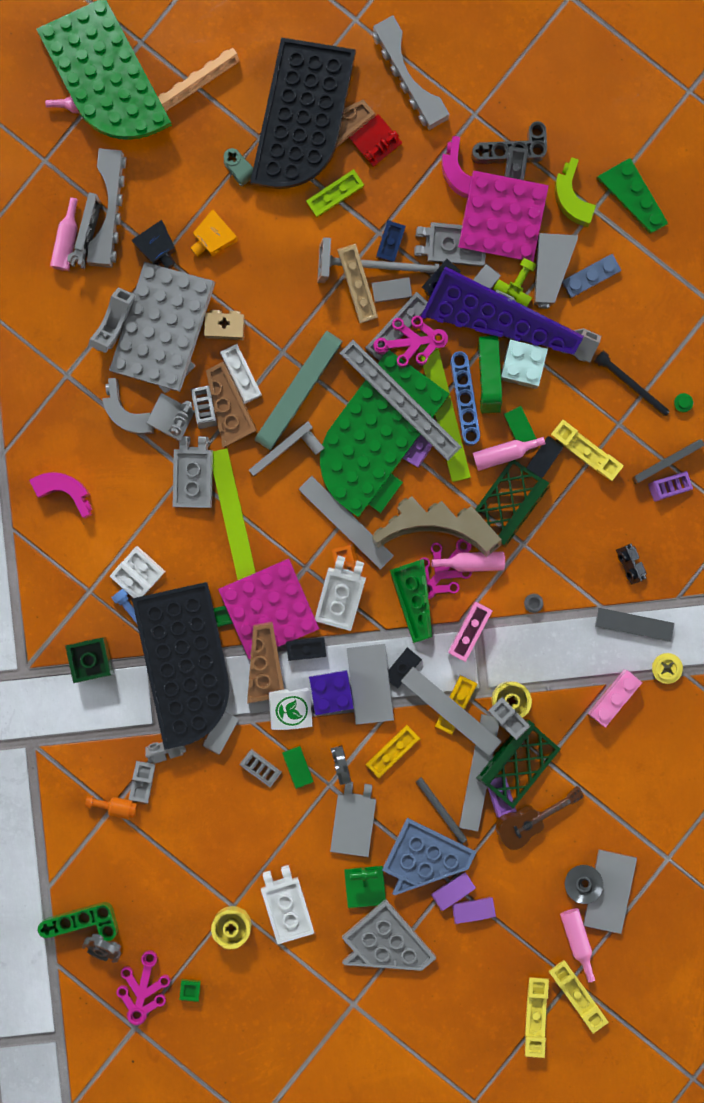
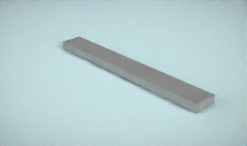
[340,340,462,461]

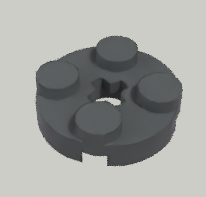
[331,745,351,785]
[82,934,121,963]

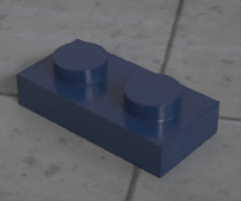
[376,220,406,262]

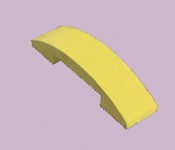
[551,420,624,481]
[549,960,609,1034]
[525,977,549,1058]

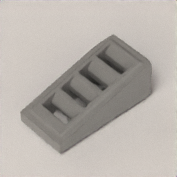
[191,386,217,429]
[239,749,282,787]

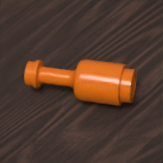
[85,796,137,820]

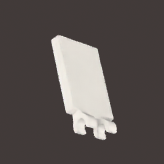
[315,555,366,631]
[261,865,314,944]

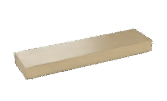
[337,244,378,323]

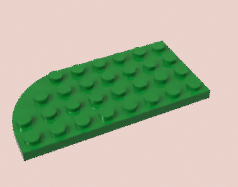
[36,0,172,140]
[320,349,450,518]

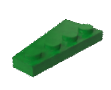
[597,158,668,234]
[390,559,433,643]

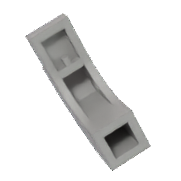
[88,287,136,353]
[102,378,154,435]

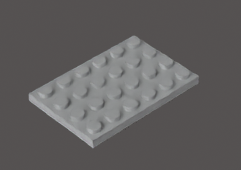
[109,262,215,392]

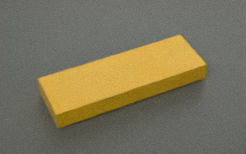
[435,675,478,735]
[365,725,420,778]

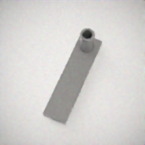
[249,422,324,477]

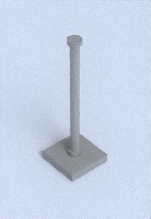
[317,237,439,283]

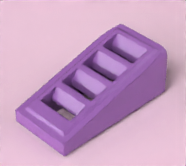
[648,471,693,502]

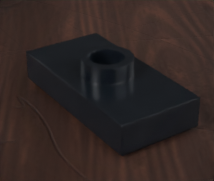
[388,647,422,689]

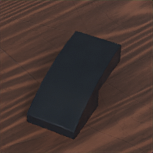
[526,435,564,478]

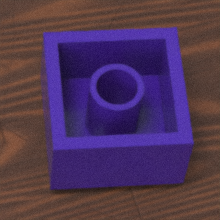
[309,670,354,715]

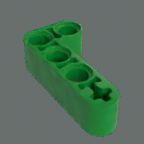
[478,336,502,413]
[37,902,118,941]

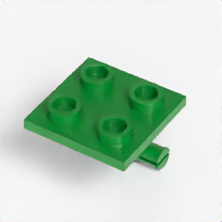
[344,865,386,908]

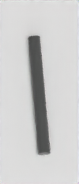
[416,777,467,844]

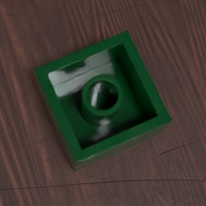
[65,637,114,683]

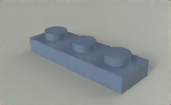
[562,254,621,299]

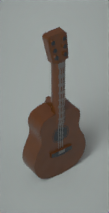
[496,786,584,850]

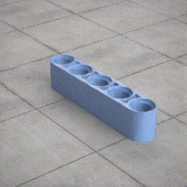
[450,351,480,446]

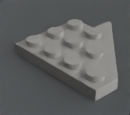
[342,899,436,971]

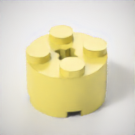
[491,681,532,718]
[211,906,251,949]

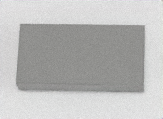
[372,278,412,303]

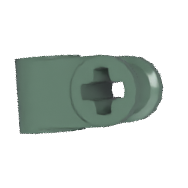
[224,148,253,186]

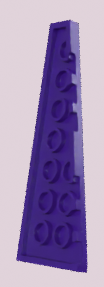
[421,266,584,354]

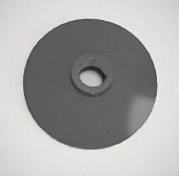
[565,865,603,904]

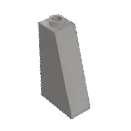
[534,233,578,309]

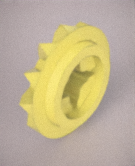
[652,653,683,684]

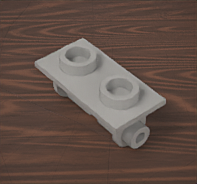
[145,742,186,764]

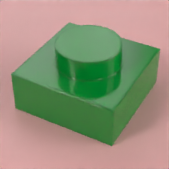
[179,979,201,1002]

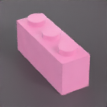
[447,602,493,662]
[588,669,642,727]

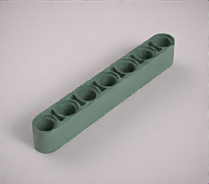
[255,331,343,451]

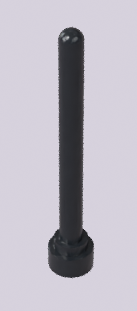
[593,350,669,416]

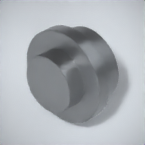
[524,594,543,613]

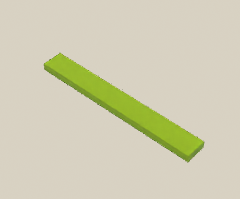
[417,329,471,482]
[213,449,256,580]

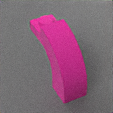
[441,136,472,199]
[29,472,93,518]

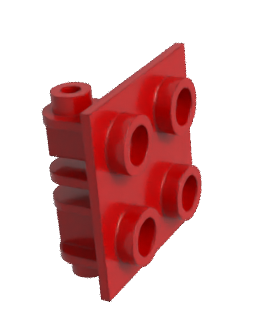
[349,114,402,167]

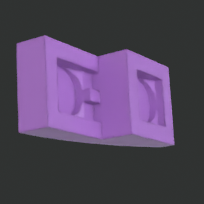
[431,872,476,911]
[452,897,496,924]

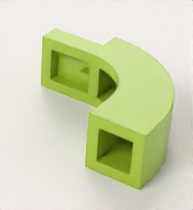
[554,158,596,227]

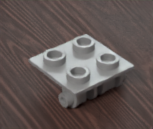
[146,393,195,441]

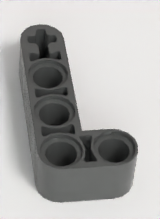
[471,121,547,164]

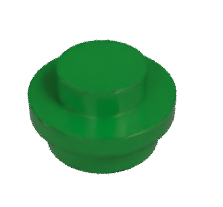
[674,393,693,413]

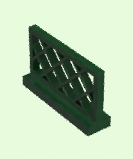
[475,460,550,548]
[476,719,561,809]

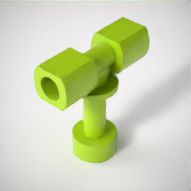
[493,258,537,307]

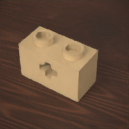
[204,310,245,340]

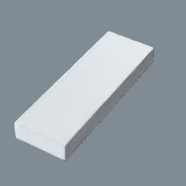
[220,344,262,404]

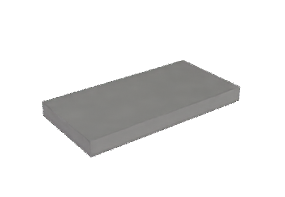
[347,644,394,725]
[583,849,637,934]

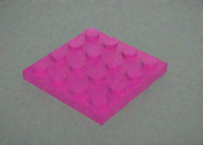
[458,171,549,262]
[218,558,319,659]

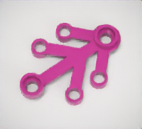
[374,316,448,368]
[420,539,472,599]
[116,950,171,1025]

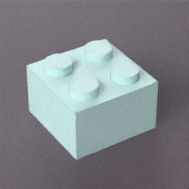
[501,340,548,389]

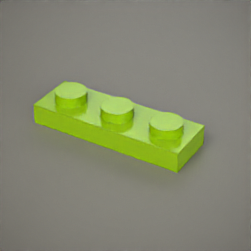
[306,169,364,218]

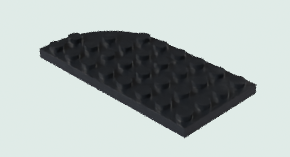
[250,37,356,189]
[132,582,230,750]

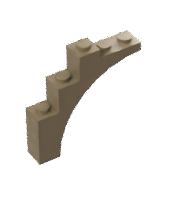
[372,496,501,557]

